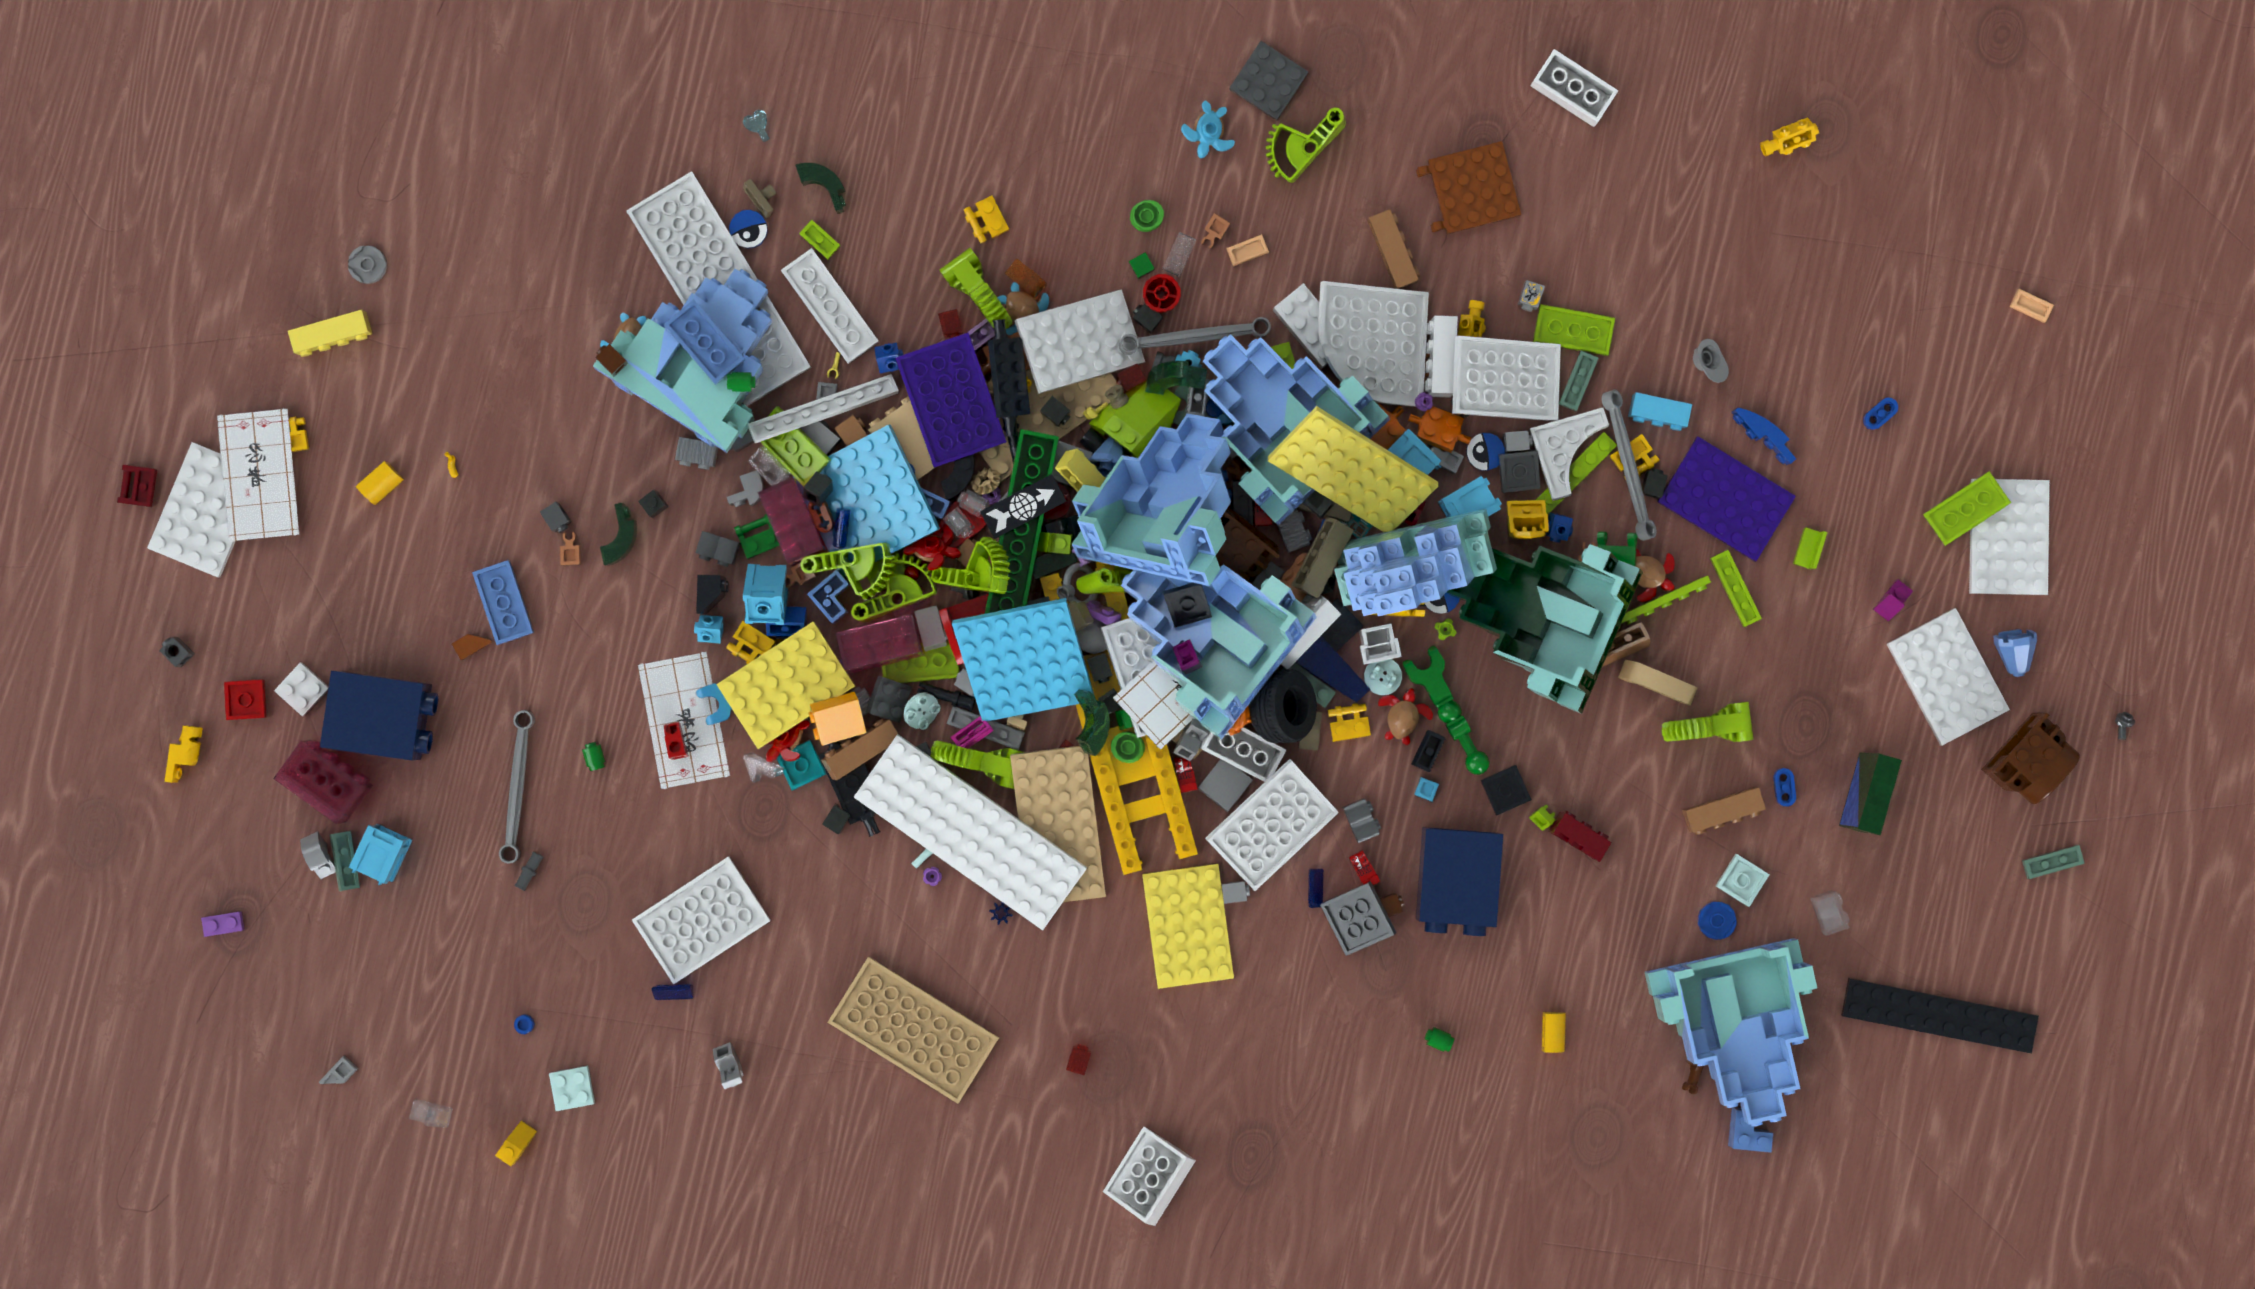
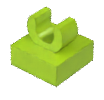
[1529,805,1556,831]

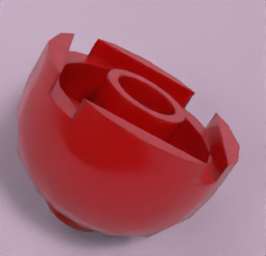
[1143,274,1181,313]

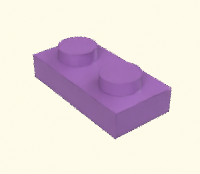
[1085,600,1121,625]
[201,911,244,937]

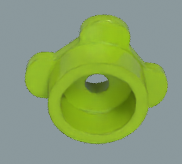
[1434,618,1456,640]

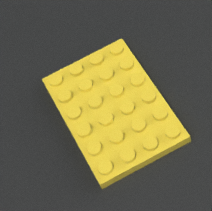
[716,621,856,749]
[1142,864,1234,989]

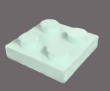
[1716,854,1770,907]
[549,1066,595,1111]

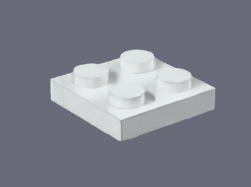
[274,662,329,717]

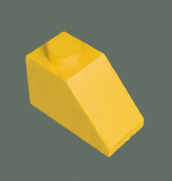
[495,1120,537,1166]

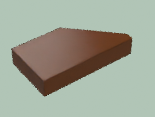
[452,634,493,660]

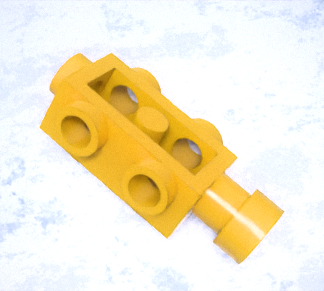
[1760,117,1819,157]
[1458,300,1486,338]

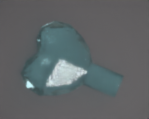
[743,110,770,142]

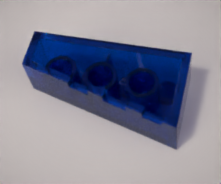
[1295,636,1371,702]

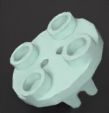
[1364,659,1402,695]
[903,692,941,730]

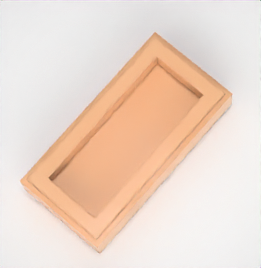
[1226,234,1269,267]
[2010,289,2054,323]

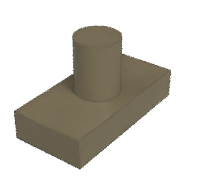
[743,179,776,219]
[1299,712,1322,751]

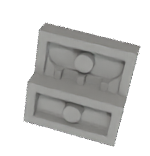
[1198,759,1253,812]

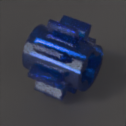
[989,902,1013,925]

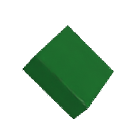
[1129,252,1155,279]
[1115,709,1133,730]

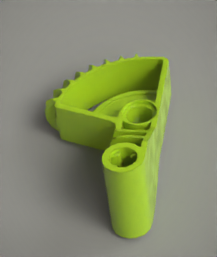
[1266,108,1346,183]
[939,248,1012,329]
[932,537,1011,594]
[800,542,896,600]
[851,554,937,623]
[1076,566,1133,594]
[1661,702,1754,742]
[930,740,1025,789]

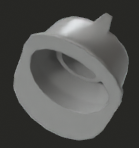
[1693,339,1729,383]

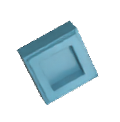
[1414,777,1439,802]

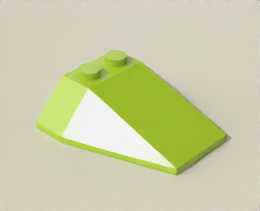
[1089,377,1181,458]

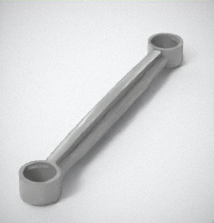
[1119,317,1271,355]
[1602,389,1657,541]
[499,710,535,864]

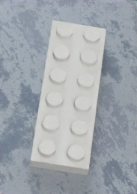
[781,248,879,364]

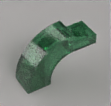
[795,163,846,214]
[1145,361,1207,395]
[600,503,637,566]
[1074,689,1110,756]

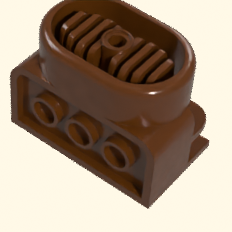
[1216,506,1280,581]
[1981,713,2080,804]

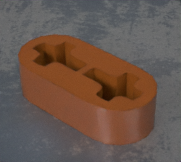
[808,501,835,533]

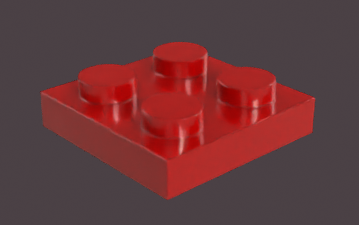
[224,679,267,720]

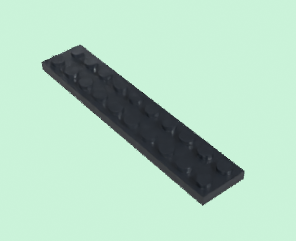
[1841,978,2039,1054]

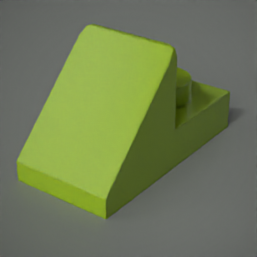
[1037,532,1073,554]

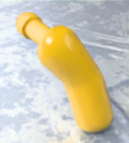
[445,452,458,478]

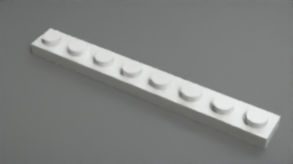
[748,374,899,443]

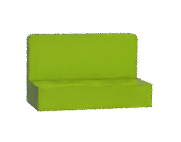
[1793,527,1827,570]

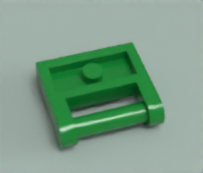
[734,512,783,559]

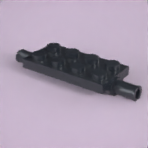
[988,319,1030,436]
[818,739,881,837]

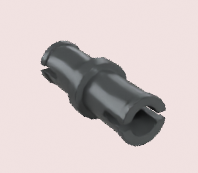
[514,851,544,891]

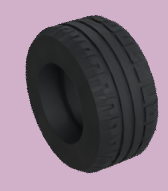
[1249,669,1317,743]

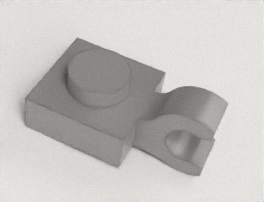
[1430,446,1464,474]

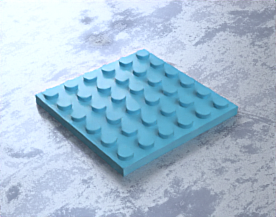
[793,424,940,577]
[952,598,1095,721]

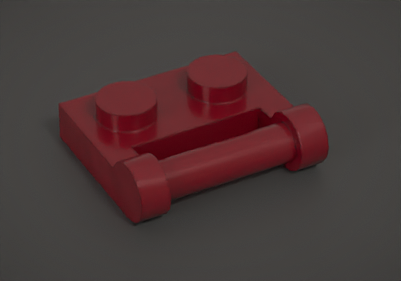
[117,465,157,507]

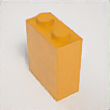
[808,691,866,746]

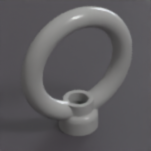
[1057,563,1098,603]

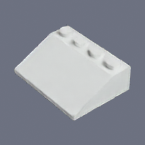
[1103,1127,1196,1226]

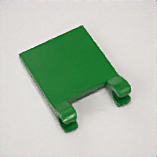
[1597,532,1638,566]

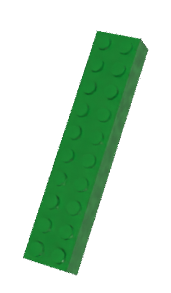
[984,429,1059,614]

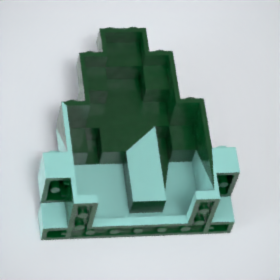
[1447,544,1643,714]

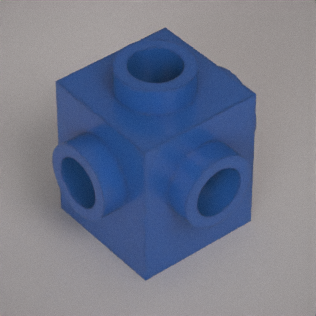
[874,342,904,373]
[1545,512,1573,543]

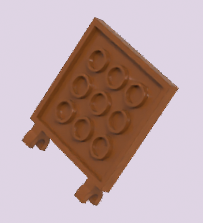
[1416,141,1521,234]

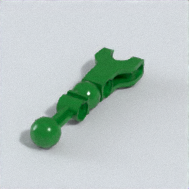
[1402,645,1490,775]

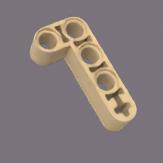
[1618,660,1698,706]

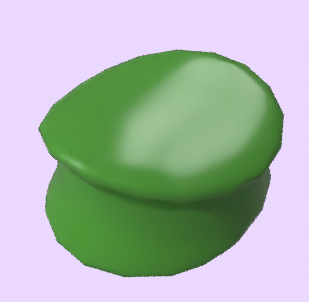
[1130,200,1164,232]
[1111,732,1145,763]

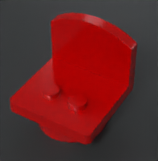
[939,594,988,665]

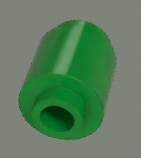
[727,372,756,392]
[582,742,605,771]
[1424,1027,1455,1052]

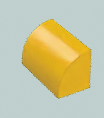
[355,461,404,505]
[1542,1012,1566,1053]

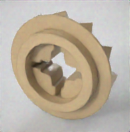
[970,467,1001,494]

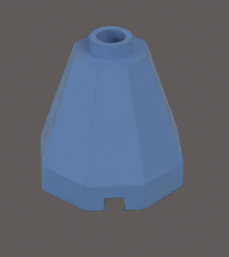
[1088,437,1125,478]
[1993,629,2037,677]

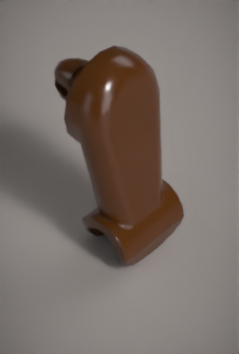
[1682,1060,1704,1095]

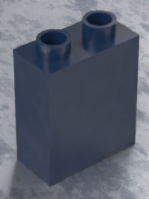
[320,671,439,761]
[1415,827,1504,936]

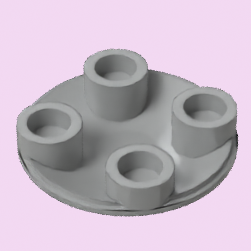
[1076,618,1110,654]

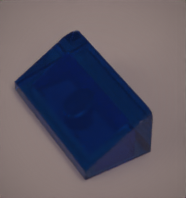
[832,508,850,549]
[1308,868,1324,908]
[652,984,693,1000]

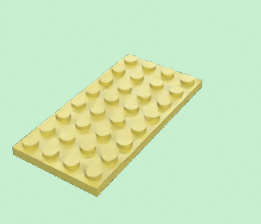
[1268,406,1439,532]

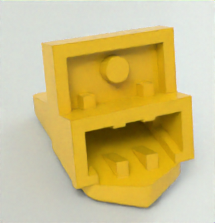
[1506,500,1549,539]

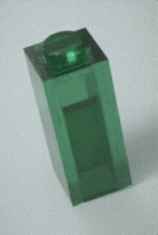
[1033,547,1078,580]

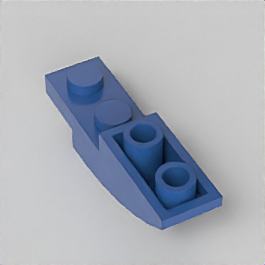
[1732,408,1796,465]

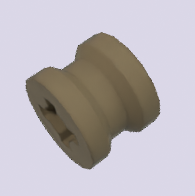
[1105,385,1129,409]

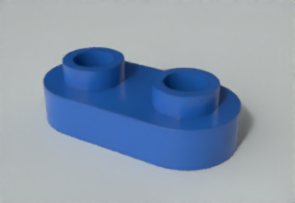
[1863,398,1898,430]
[1773,768,1796,807]

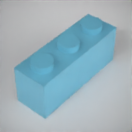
[1628,392,1692,431]

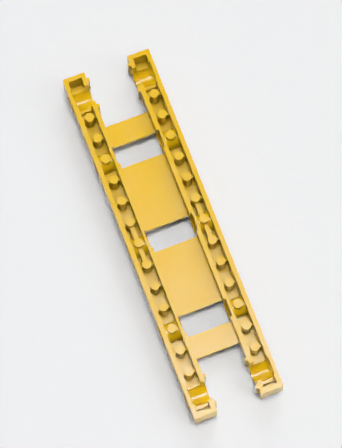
[1040,562,1198,875]

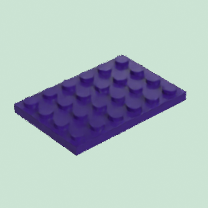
[895,333,1007,468]
[1657,436,1796,562]

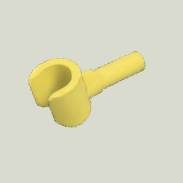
[827,352,841,379]
[1083,402,1108,420]

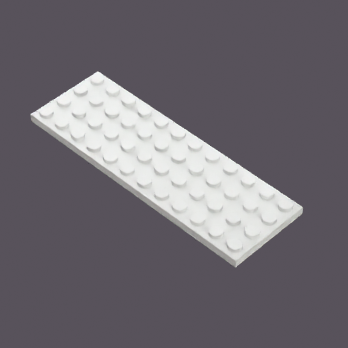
[626,171,811,406]
[854,734,1087,930]

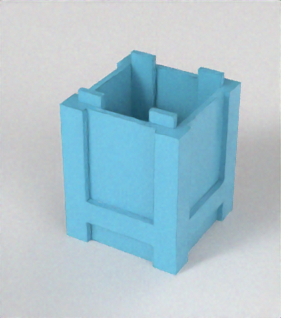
[1388,429,1441,475]
[1438,476,1502,518]
[743,564,789,625]
[349,824,412,885]

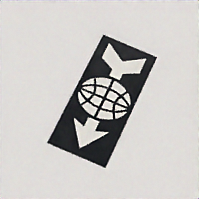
[980,474,1066,539]

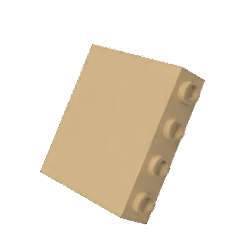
[868,396,934,480]

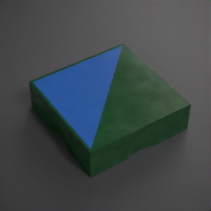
[1839,753,1902,836]

